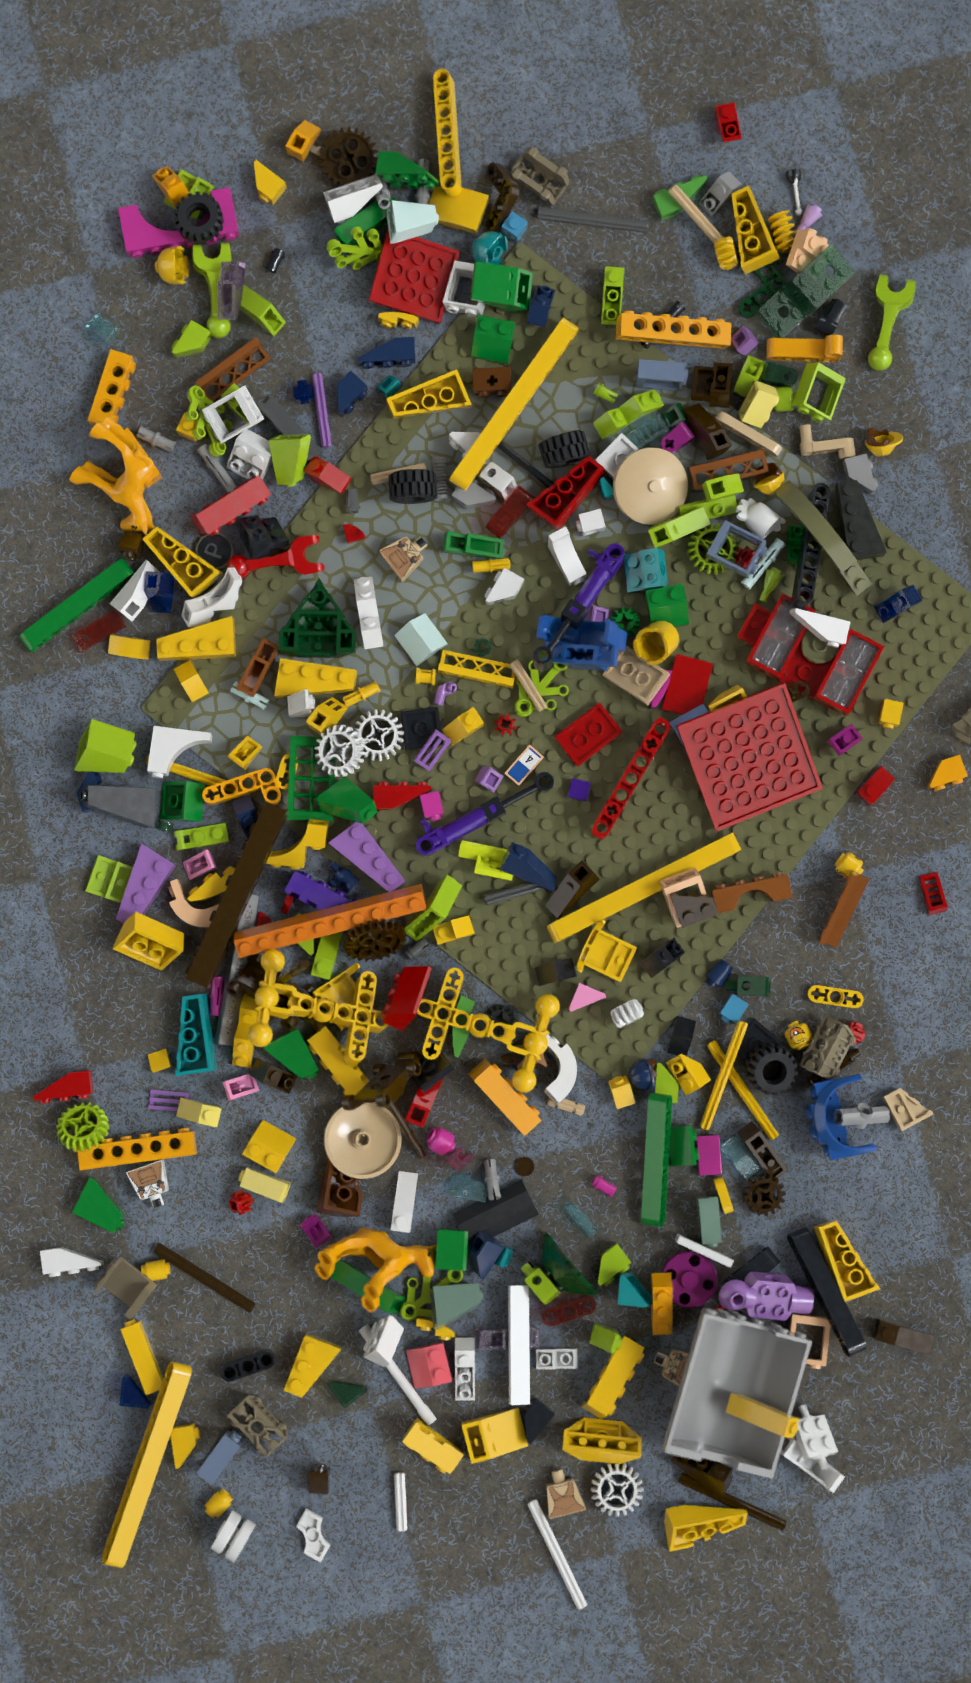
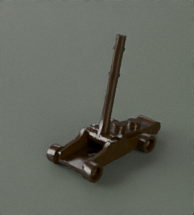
[226,953,327,1032]
[342,1051,426,1159]

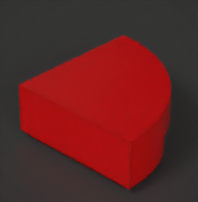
[343,524,366,544]
[280,894,295,915]
[255,911,272,927]

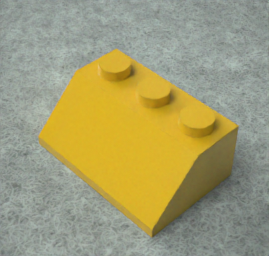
[113,911,184,971]

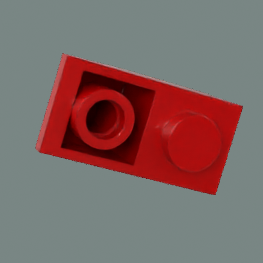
[714,102,742,143]

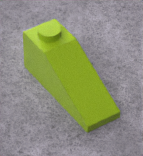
[311,931,343,980]

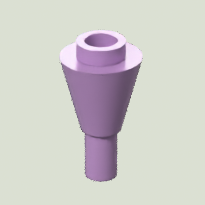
[795,203,823,235]

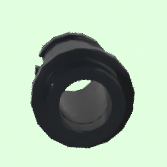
[265,248,285,274]

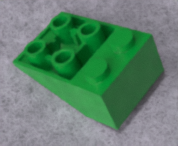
[376,151,441,189]
[470,261,533,313]

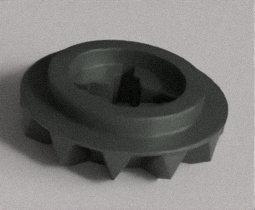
[484,1004,515,1035]

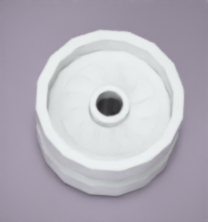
[210,1510,256,1562]

